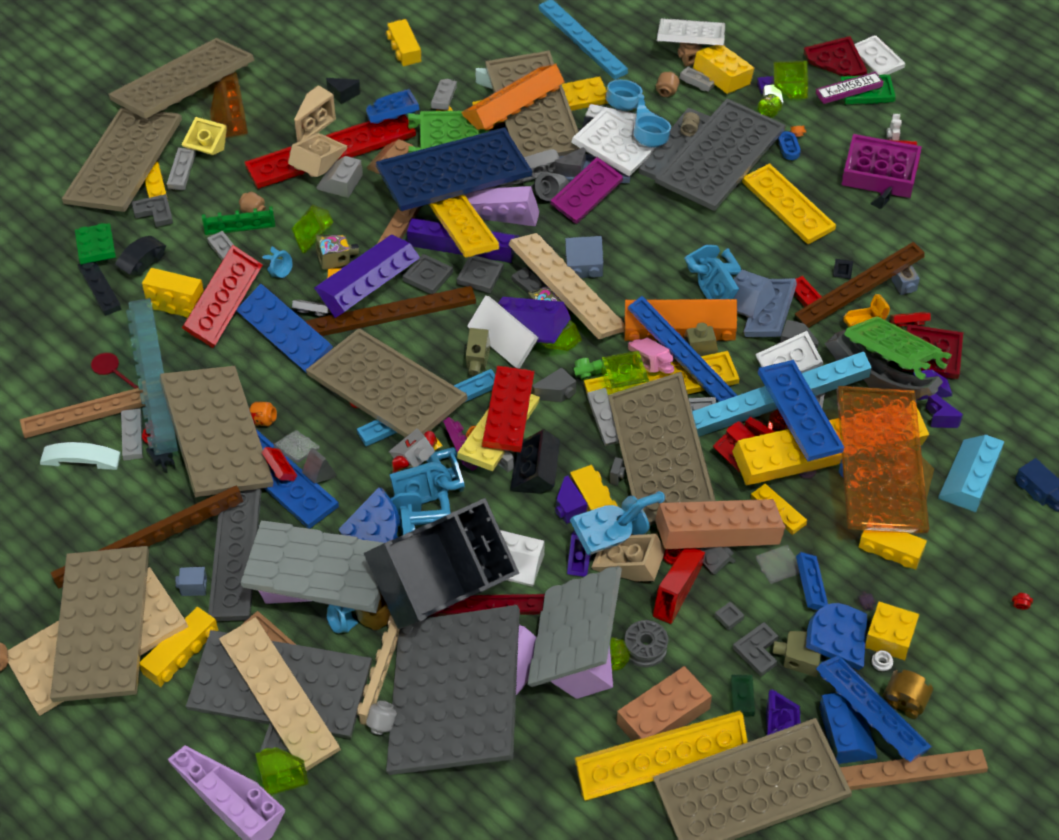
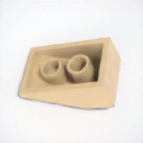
[294,85,336,142]
[288,133,347,177]
[592,534,665,581]

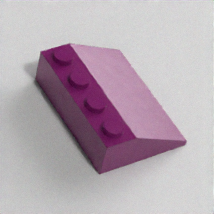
[842,134,922,198]

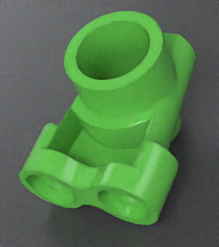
[574,358,604,380]

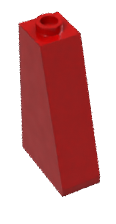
[653,548,705,624]

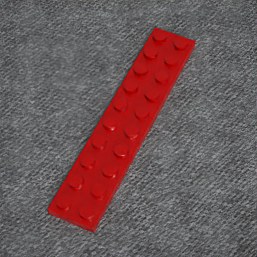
[245,114,416,189]

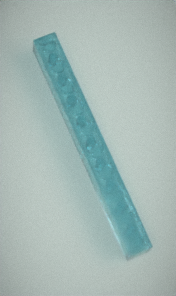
[126,298,178,455]

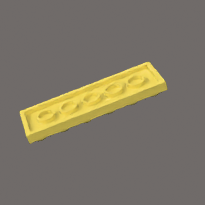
[457,394,540,471]

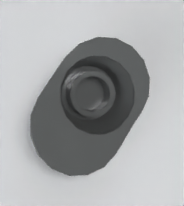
[531,172,569,201]

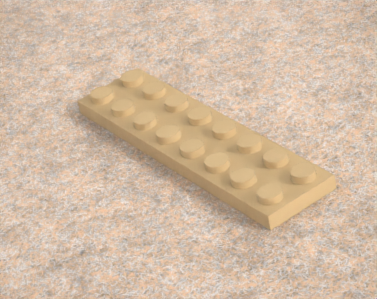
[509,233,625,339]
[219,617,341,773]

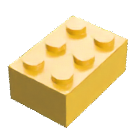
[693,45,754,94]
[142,268,204,318]

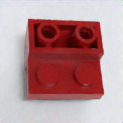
[713,421,756,474]

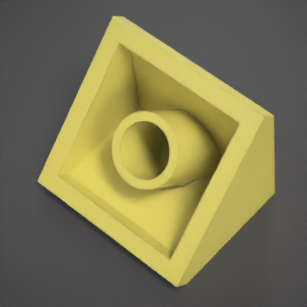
[182,117,227,155]

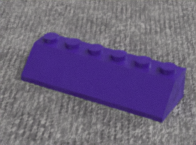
[407,218,520,263]
[314,234,420,318]

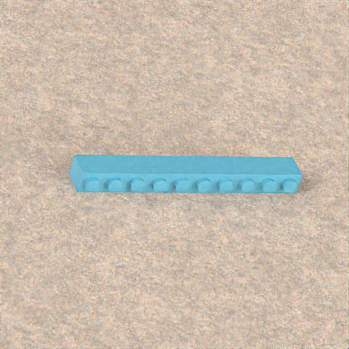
[692,352,871,437]

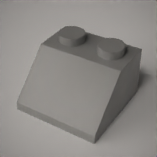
[317,156,363,198]

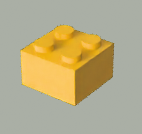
[865,602,919,661]

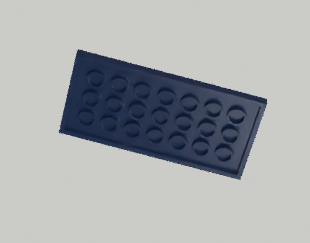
[376,128,532,211]

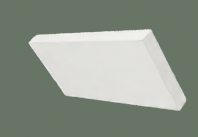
[468,296,539,368]

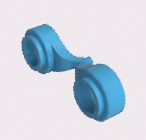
[606,80,671,147]

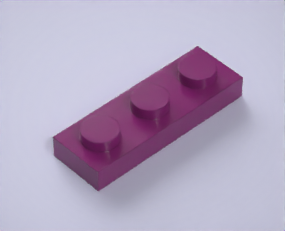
[443,417,478,471]

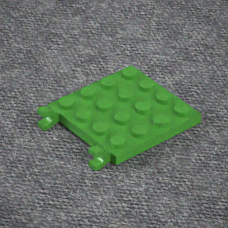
[408,111,489,153]
[844,316,952,380]

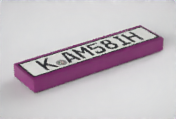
[816,72,884,104]

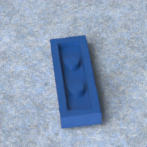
[796,552,828,610]

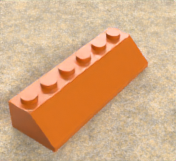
[461,64,564,131]
[624,299,737,341]

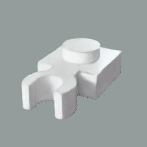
[887,114,902,141]

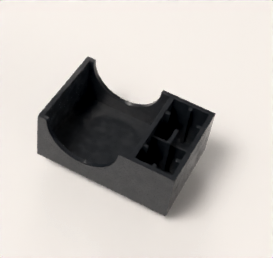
[364,498,520,630]

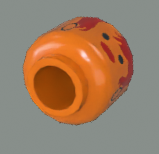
[249,402,277,426]

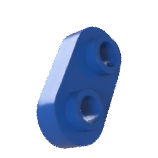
[778,131,800,160]

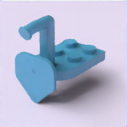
[684,245,741,299]
[389,447,465,504]
[391,491,451,536]
[570,491,665,555]

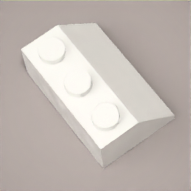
[500,530,544,587]

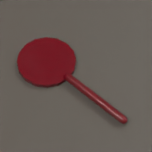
[91,353,138,389]

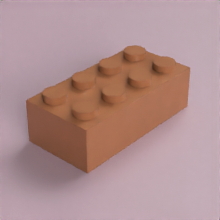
[617,666,712,741]

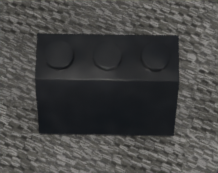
[510,429,560,494]

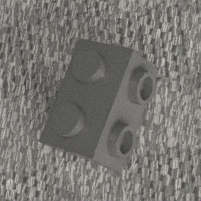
[696,547,736,575]

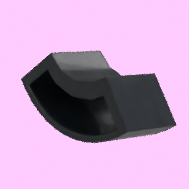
[115,236,166,276]

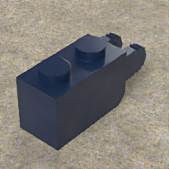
[1015,458,1059,512]

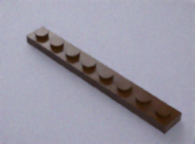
[795,242,925,328]

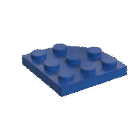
[366,89,420,124]
[339,488,400,543]
[806,603,867,670]

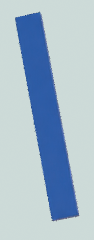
[628,296,738,403]

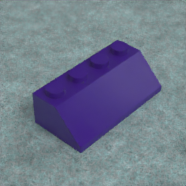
[498,297,571,344]

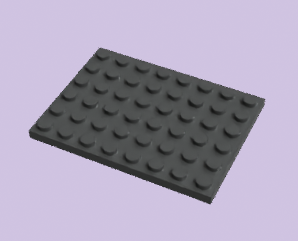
[386,605,520,775]

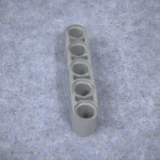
[486,149,560,189]

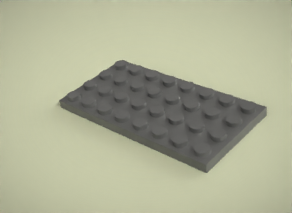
[655,99,786,211]
[186,630,372,739]

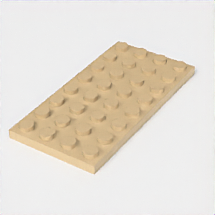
[8,567,189,716]

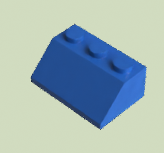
[819,693,878,764]

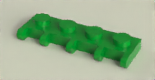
[202,206,276,235]

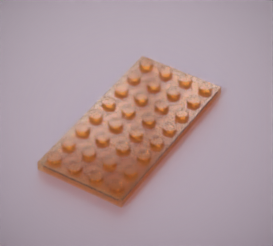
[837,386,929,534]

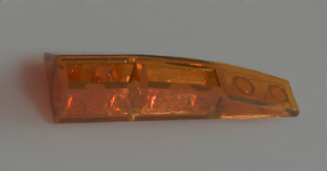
[210,71,248,137]

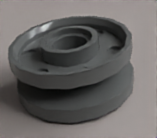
[624,620,668,668]

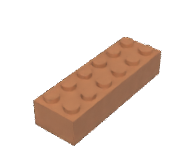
[655,499,785,549]

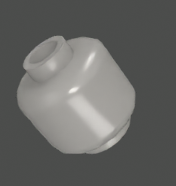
[366,701,397,735]

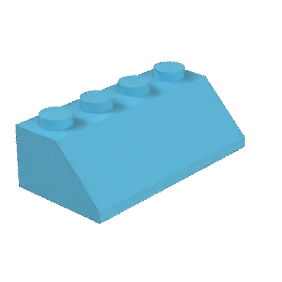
[938,435,1004,512]

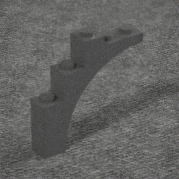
[825,330,943,405]

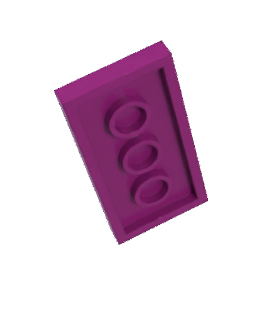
[550,157,623,224]

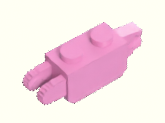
[628,338,674,374]

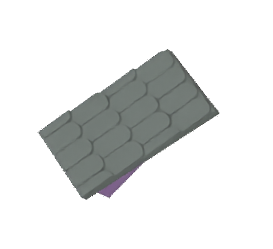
[241,520,383,613]
[528,566,622,699]

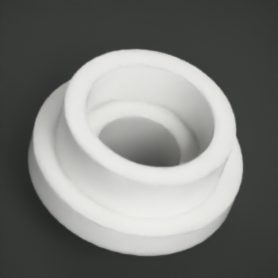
[872,651,893,671]

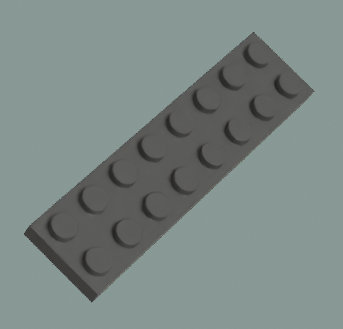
[208,488,262,621]

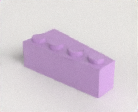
[464,186,540,226]

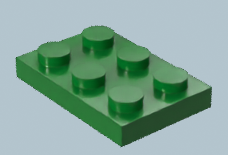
[840,74,896,104]
[75,223,116,264]

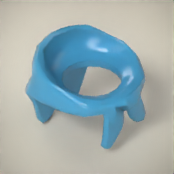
[262,246,293,278]
[327,604,358,633]

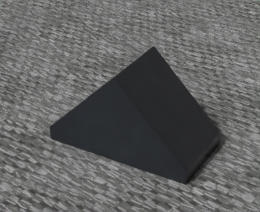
[326,78,361,105]

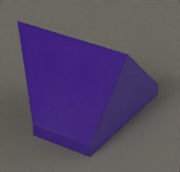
[766,689,800,735]

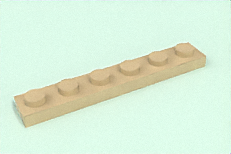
[357,616,400,725]

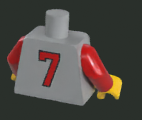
[389,429,443,473]

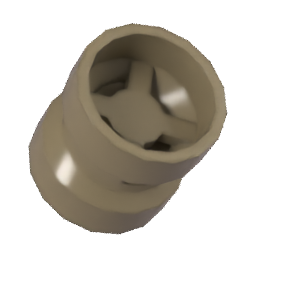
[680,112,700,136]

